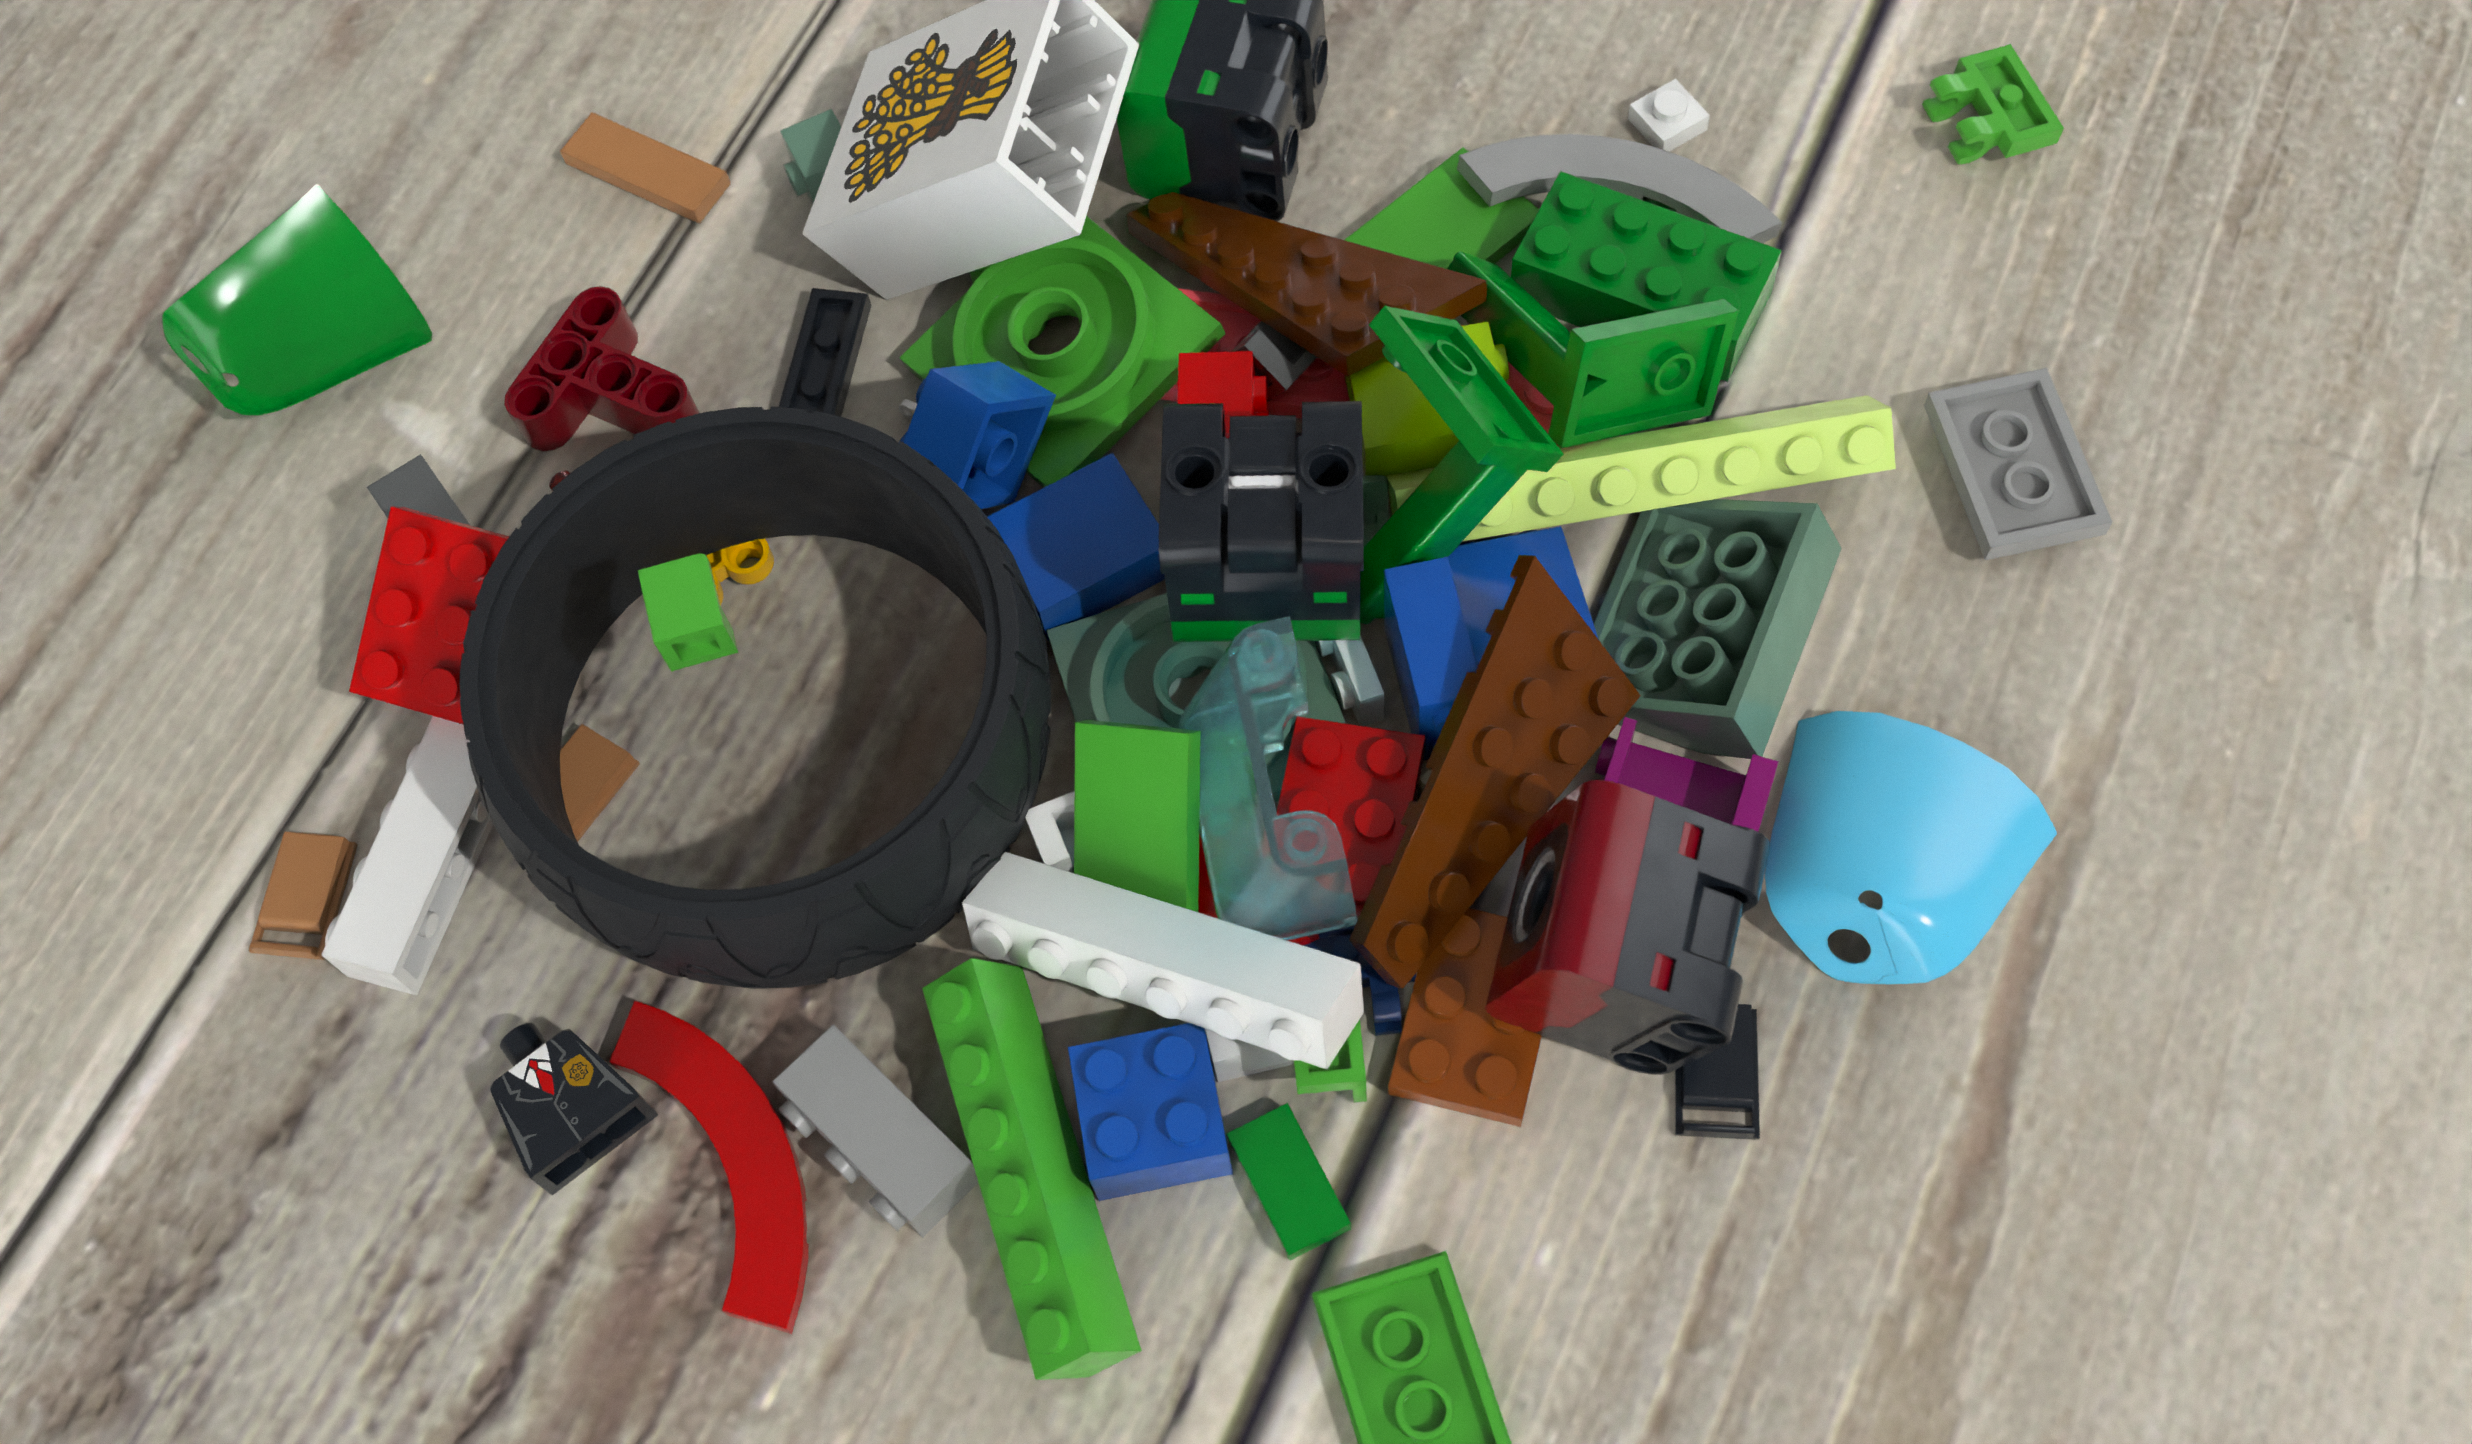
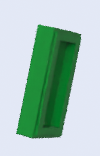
[1226,1103,1351,1261]

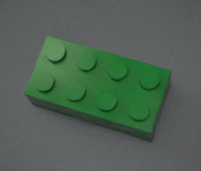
[1511,171,1782,382]

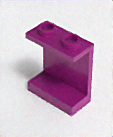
[1595,717,1779,832]

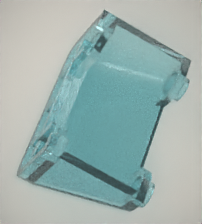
[1179,616,1357,940]

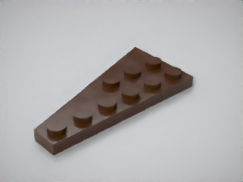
[1126,192,1487,377]
[1349,555,1641,989]

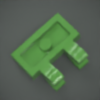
[1922,44,2064,164]

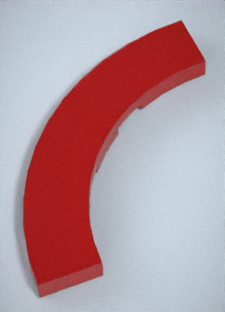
[609,1000,809,1334]

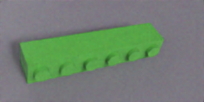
[922,958,1142,1380]

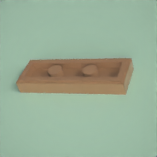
[560,112,731,224]

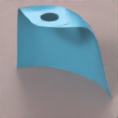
[1765,711,2057,984]

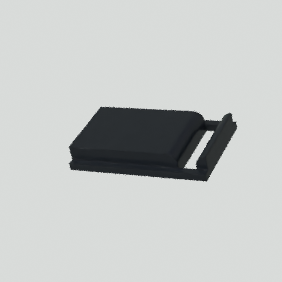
[1675,1004,1760,1140]

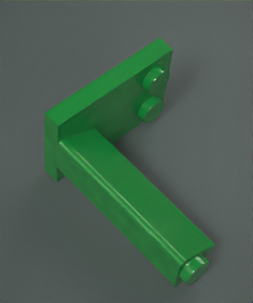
[1447,251,1739,449]
[1360,306,1564,624]

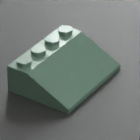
[1594,499,1842,759]

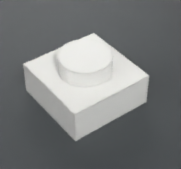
[1628,79,1710,152]

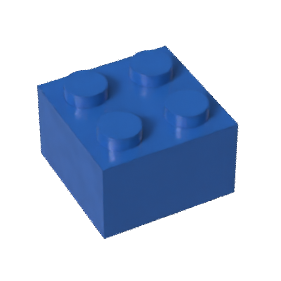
[898,361,1056,509]
[1068,1023,1233,1201]

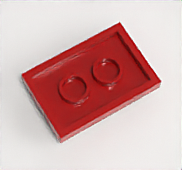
[349,506,510,724]
[1258,716,1426,924]

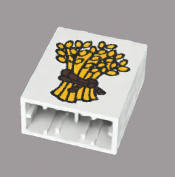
[802,0,1139,300]

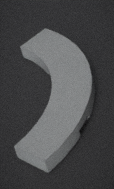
[1457,134,1782,243]

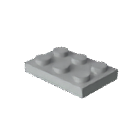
[1924,368,2112,560]

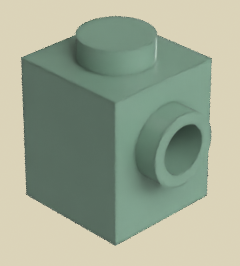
[780,109,841,204]

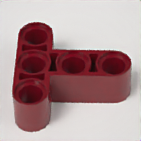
[504,286,699,452]

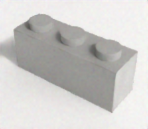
[772,1024,978,1238]

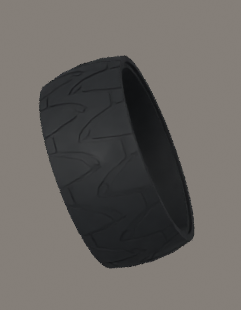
[460,406,1051,989]

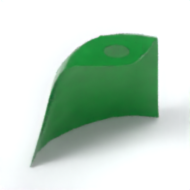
[162,185,433,415]

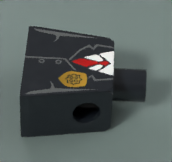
[490,1023,658,1196]

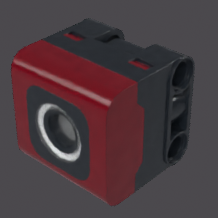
[1485,780,1770,1075]

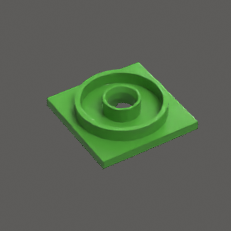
[899,216,1226,488]

